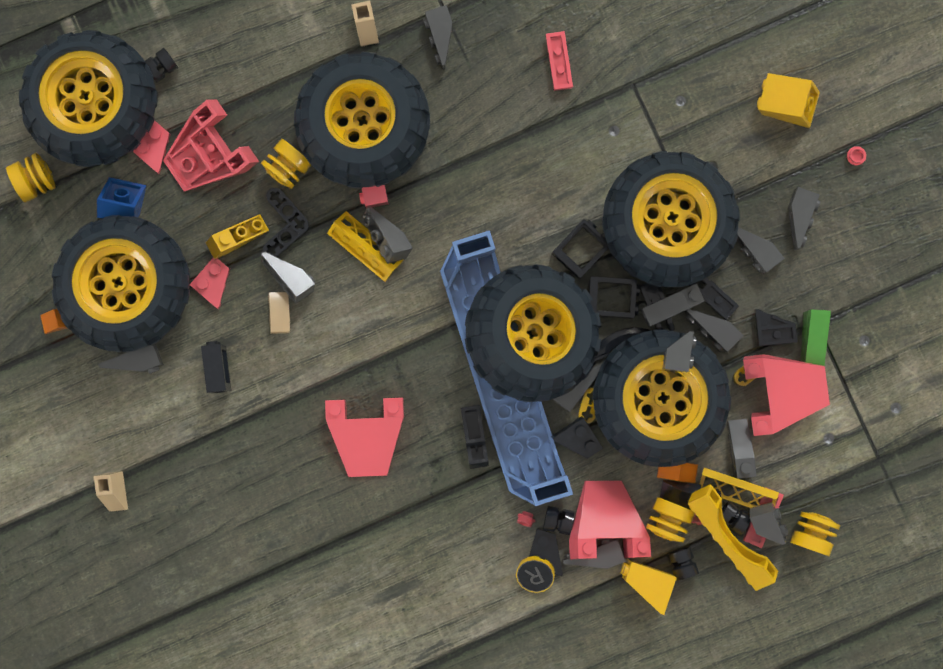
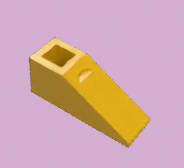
[206,214,269,259]

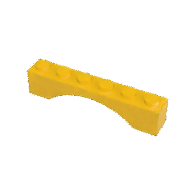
[688,484,778,591]

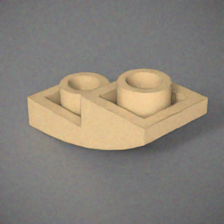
[268,292,290,334]

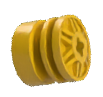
[261,138,312,189]
[6,152,56,203]
[645,497,695,543]
[790,511,840,557]

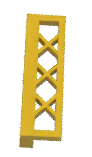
[327,211,404,282]
[699,468,779,508]

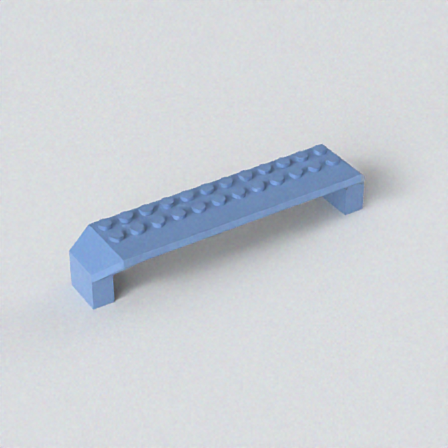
[440,230,573,506]

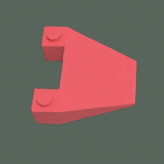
[163,100,259,191]
[743,354,830,436]
[325,398,404,477]
[569,481,651,560]

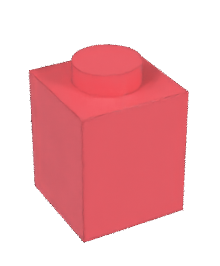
[359,185,388,209]

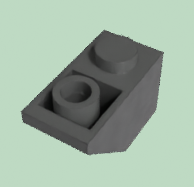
[662,331,696,373]
[750,502,788,545]

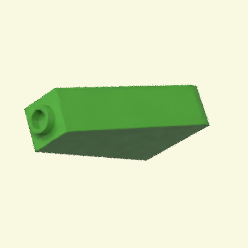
[801,309,831,366]

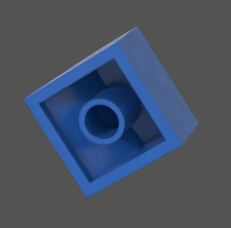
[97,177,146,219]

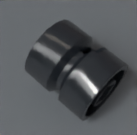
[145,47,178,83]
[722,501,751,536]
[543,506,575,535]
[667,547,699,581]

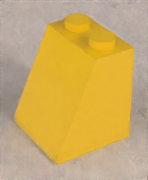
[757,73,820,128]
[620,559,677,615]

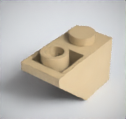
[351,1,379,47]
[94,471,128,512]

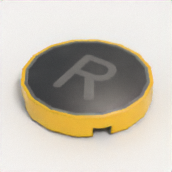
[516,556,555,593]

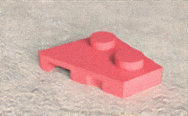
[133,121,171,174]
[190,258,230,309]

